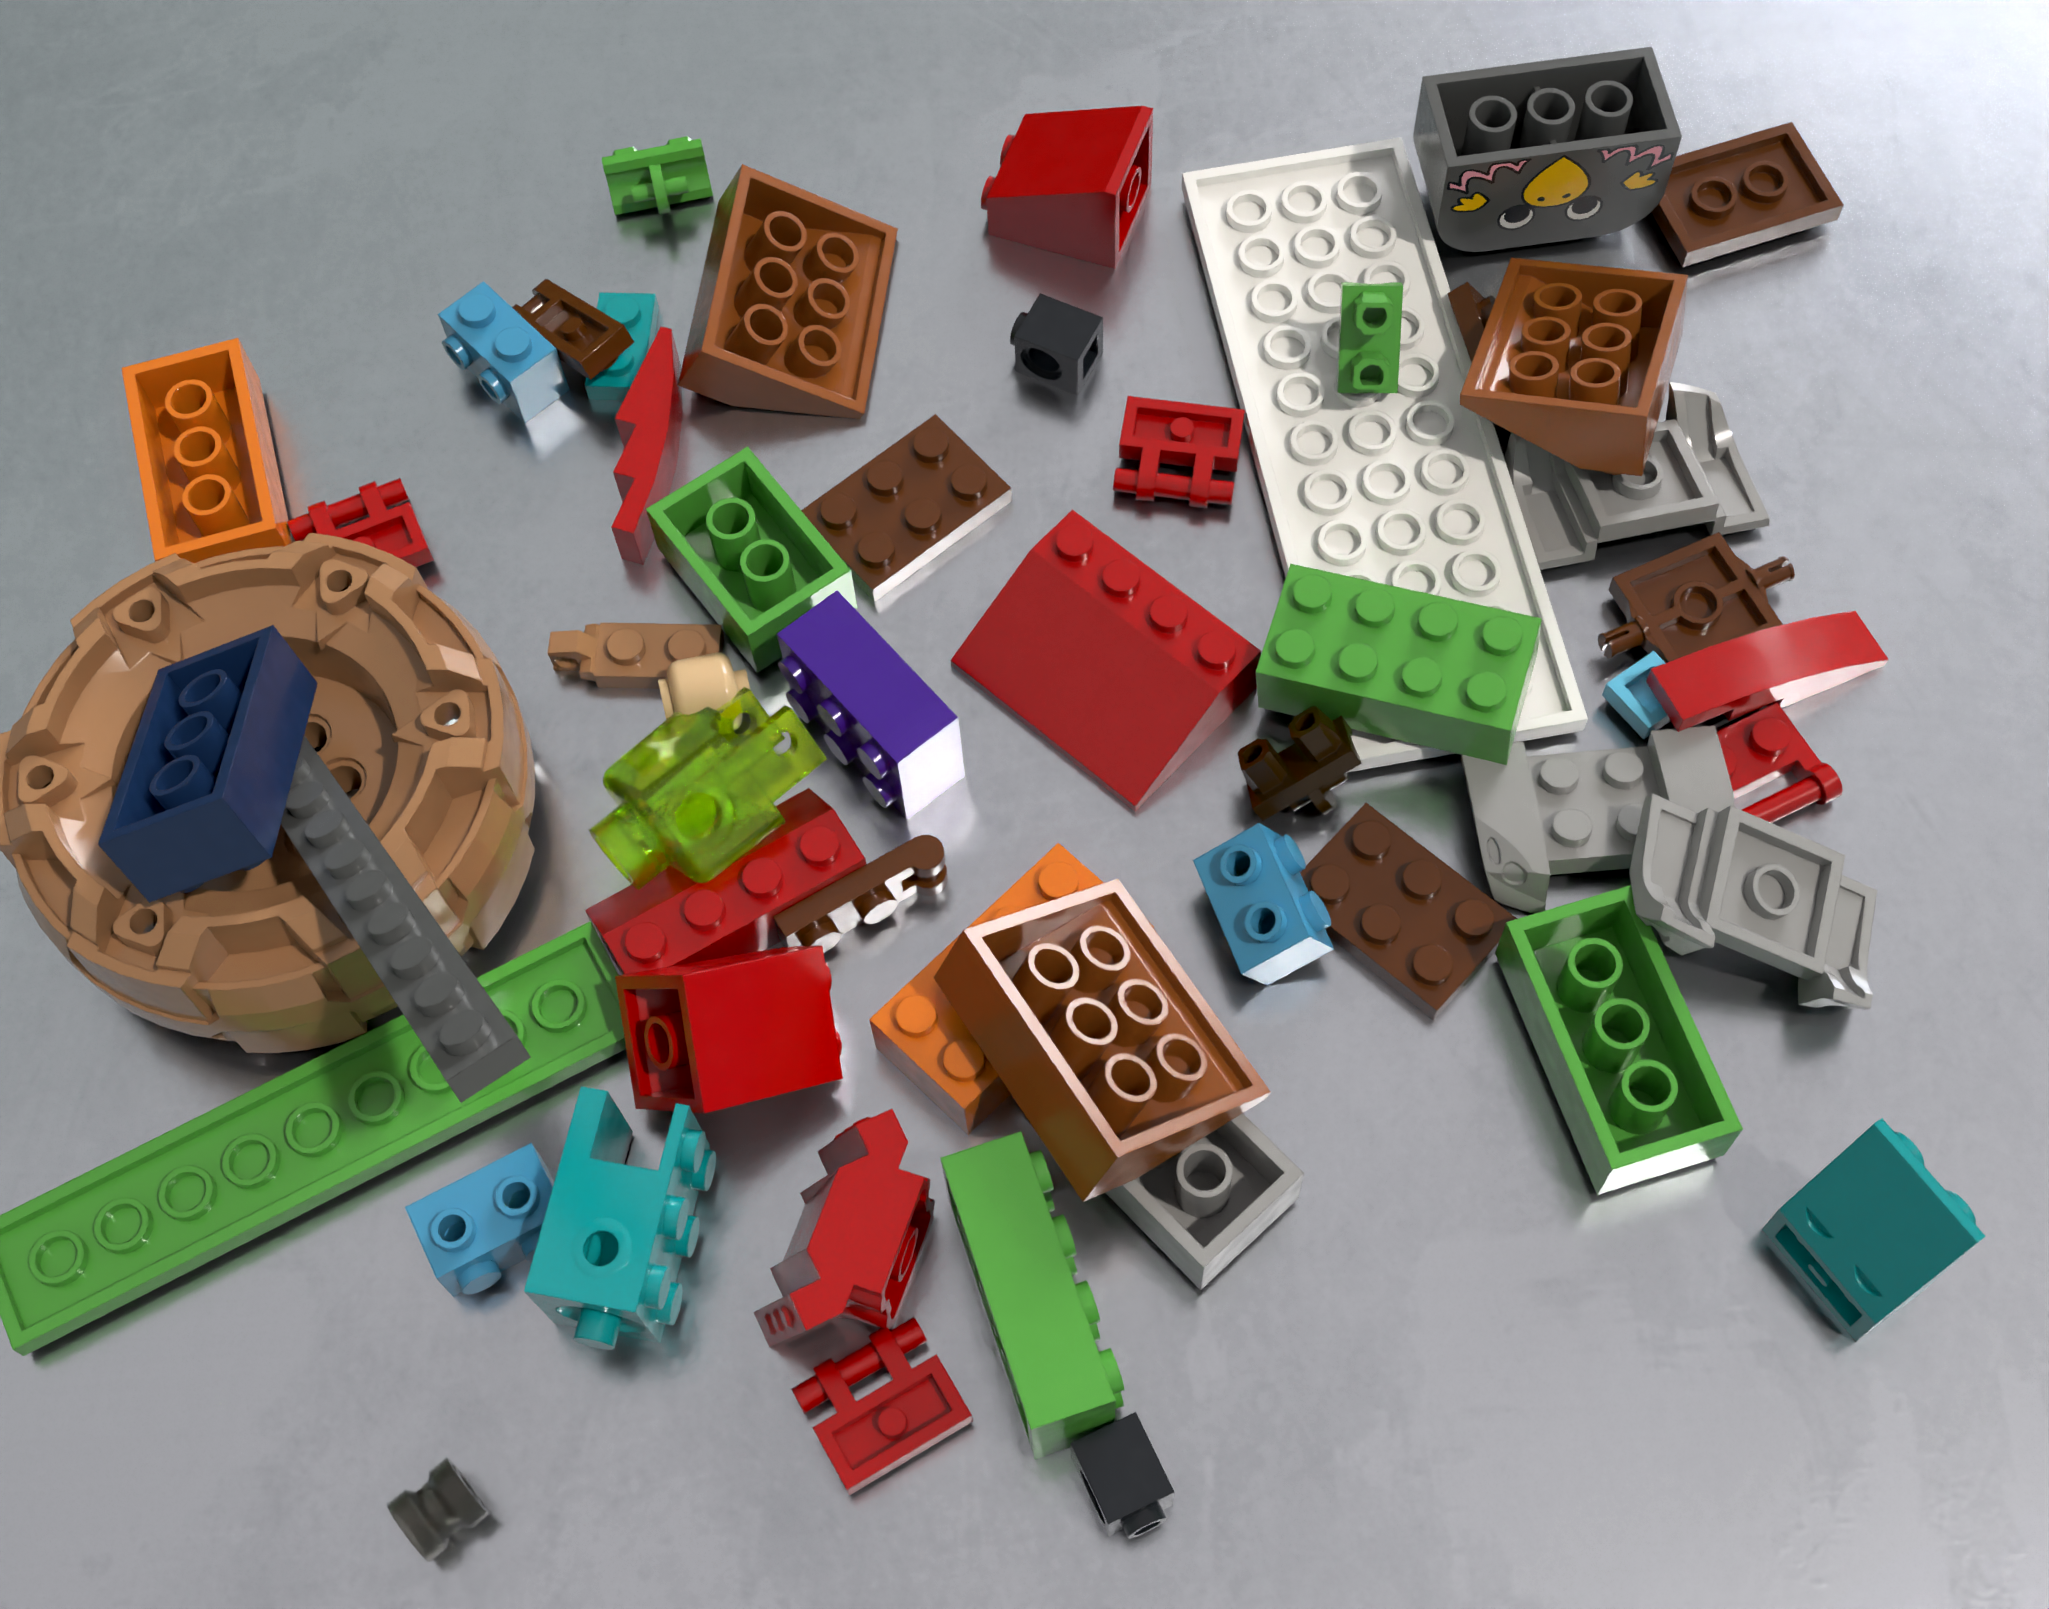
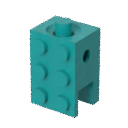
[524,1086,716,1350]

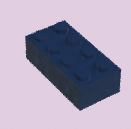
[98,625,318,903]

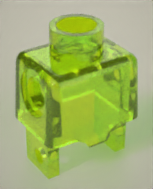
[588,687,827,890]

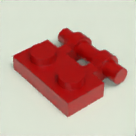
[1113,396,1245,508]
[287,478,434,567]
[791,1317,973,1495]

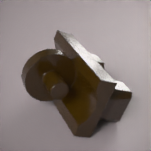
[1237,706,1362,821]

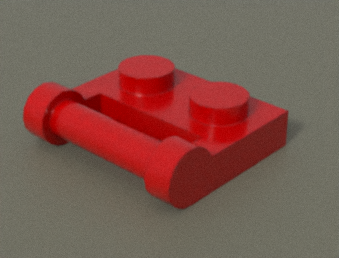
[1717,702,1843,823]

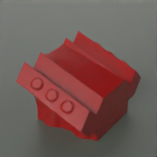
[754,1109,935,1347]

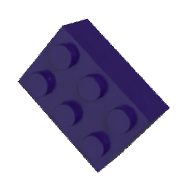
[777,590,965,820]

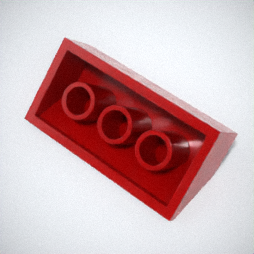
[585,788,866,975]

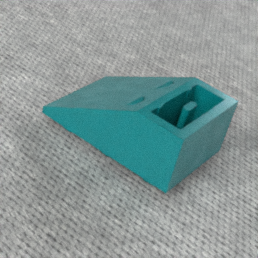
[1762,1118,1986,1342]

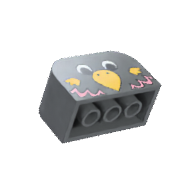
[1413,47,1682,252]

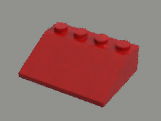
[950,509,1261,812]

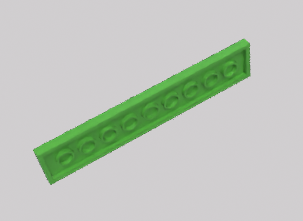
[0,921,626,1356]

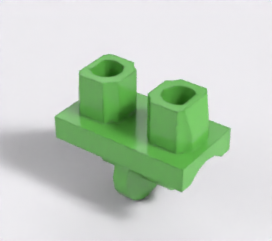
[602,136,713,215]
[1337,282,1403,393]

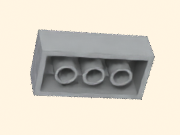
[1013,1098,1304,1290]

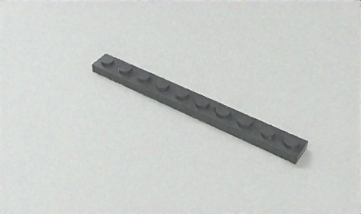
[281,735,531,1103]

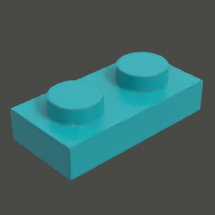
[585,292,659,401]

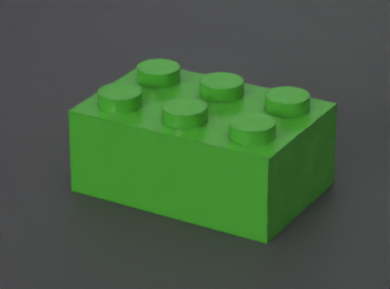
[646,446,858,672]

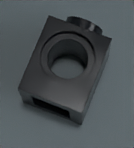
[1010,293,1103,395]
[1070,1412,1175,1539]

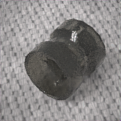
[387,1457,490,1562]

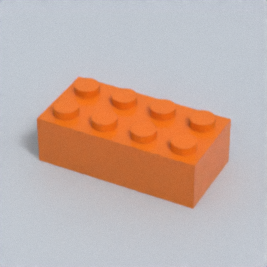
[121,338,293,563]
[869,843,1154,1135]

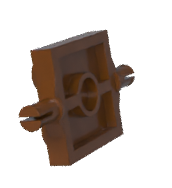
[1598,532,1795,663]

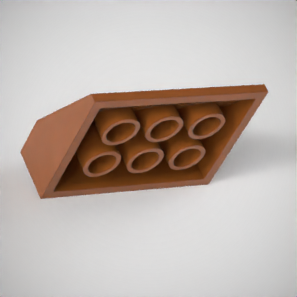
[678,164,898,419]
[1460,257,1688,476]
[934,879,1271,1202]

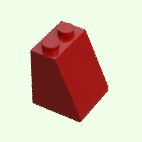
[981,106,1153,269]
[615,946,843,1113]

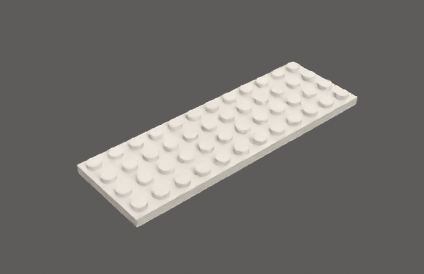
[1181,137,1588,773]

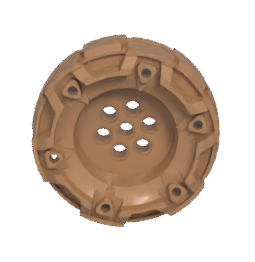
[0,533,535,1053]

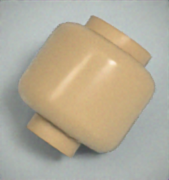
[658,652,753,740]

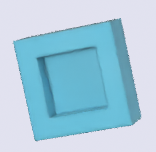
[1602,651,1671,739]

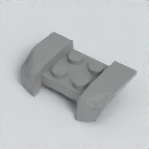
[1504,382,1770,570]
[1460,725,1735,914]
[1629,794,1877,1010]

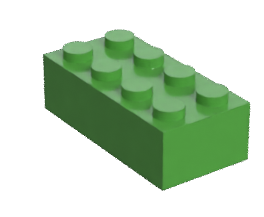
[1255,564,1542,765]
[1495,885,1743,1195]
[940,1131,1124,1459]

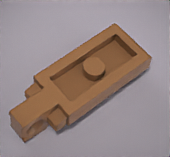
[548,623,724,689]

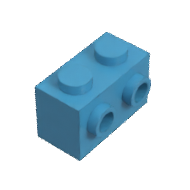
[438,281,570,423]
[1193,823,1334,986]
[405,1143,554,1297]

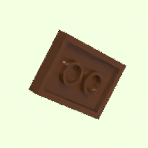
[1651,122,1844,267]
[801,414,1012,602]
[1300,803,1517,1020]

